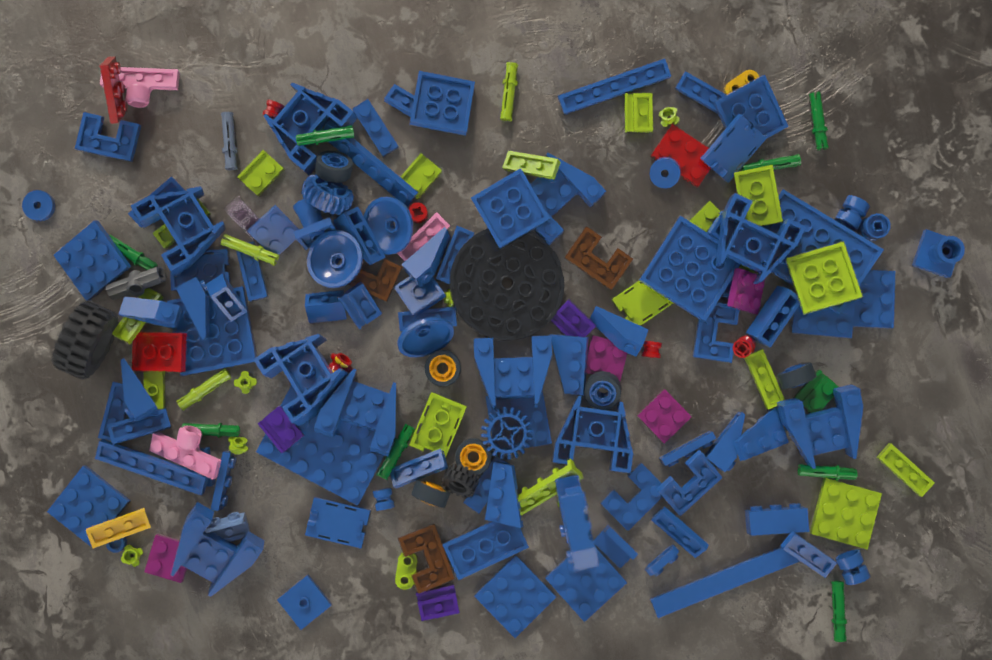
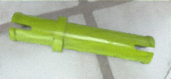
[500,62,518,121]
[221,234,279,266]
[176,368,232,411]

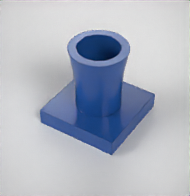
[293,199,337,250]
[912,229,965,278]

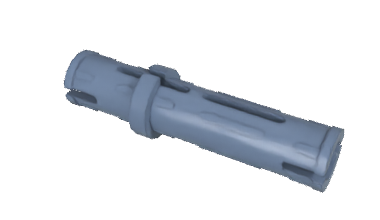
[221,112,238,170]

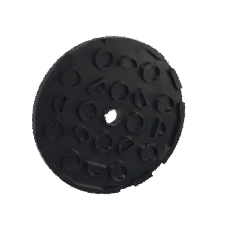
[449,228,564,340]

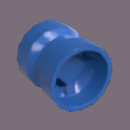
[373,488,395,511]

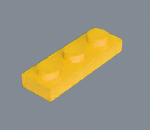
[86,508,151,548]

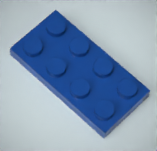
[442,521,529,580]

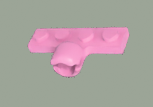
[100,67,180,108]
[149,426,222,480]

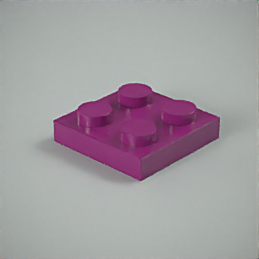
[727,268,766,315]
[586,335,628,381]
[637,389,691,444]
[144,534,187,583]

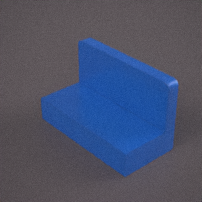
[305,290,347,323]
[594,525,638,568]

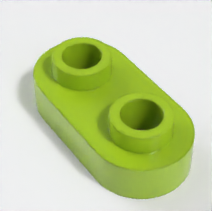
[395,552,418,590]

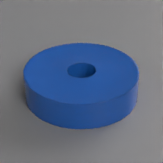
[650,157,681,189]
[22,190,55,221]

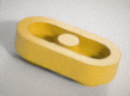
[724,70,759,95]

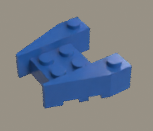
[264,83,358,176]
[530,153,606,245]
[131,186,226,276]
[716,193,806,285]
[254,334,348,426]
[474,336,552,410]
[314,369,396,457]
[777,384,863,469]
[552,396,633,473]
[555,475,599,571]
[171,502,264,597]

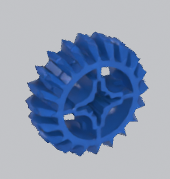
[301,174,354,215]
[481,407,533,460]

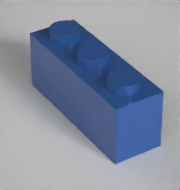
[746,285,800,348]
[745,503,809,536]

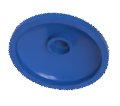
[364,197,413,255]
[307,230,363,288]
[397,317,454,357]

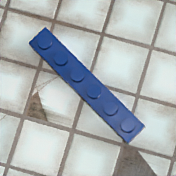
[558,59,671,115]
[323,120,418,207]
[95,439,208,495]

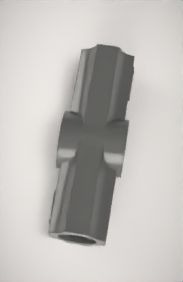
[106,266,166,300]

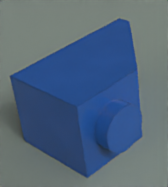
[206,274,248,322]

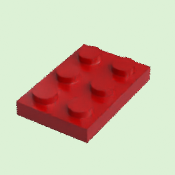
[100,56,128,124]
[651,124,711,187]
[132,332,187,372]

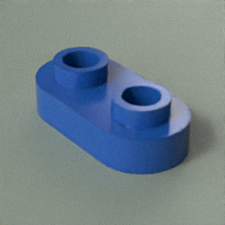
[645,545,679,576]

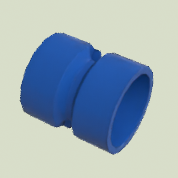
[834,195,870,231]
[857,213,891,242]
[835,549,870,585]

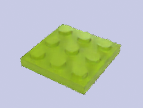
[786,241,863,315]
[810,478,882,550]

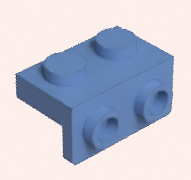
[205,512,251,542]

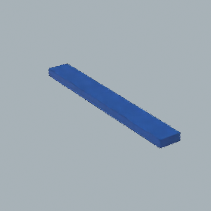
[650,547,800,618]

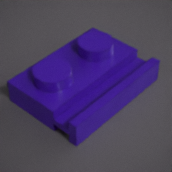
[551,299,597,337]
[257,405,305,453]
[416,584,460,621]

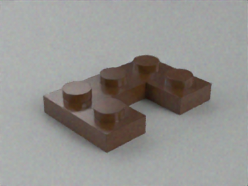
[564,226,633,290]
[341,259,403,302]
[398,524,454,594]

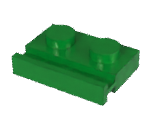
[793,370,839,413]

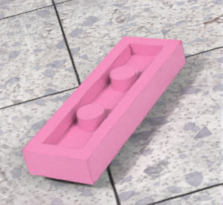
[397,212,450,261]

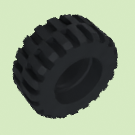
[52,301,119,379]

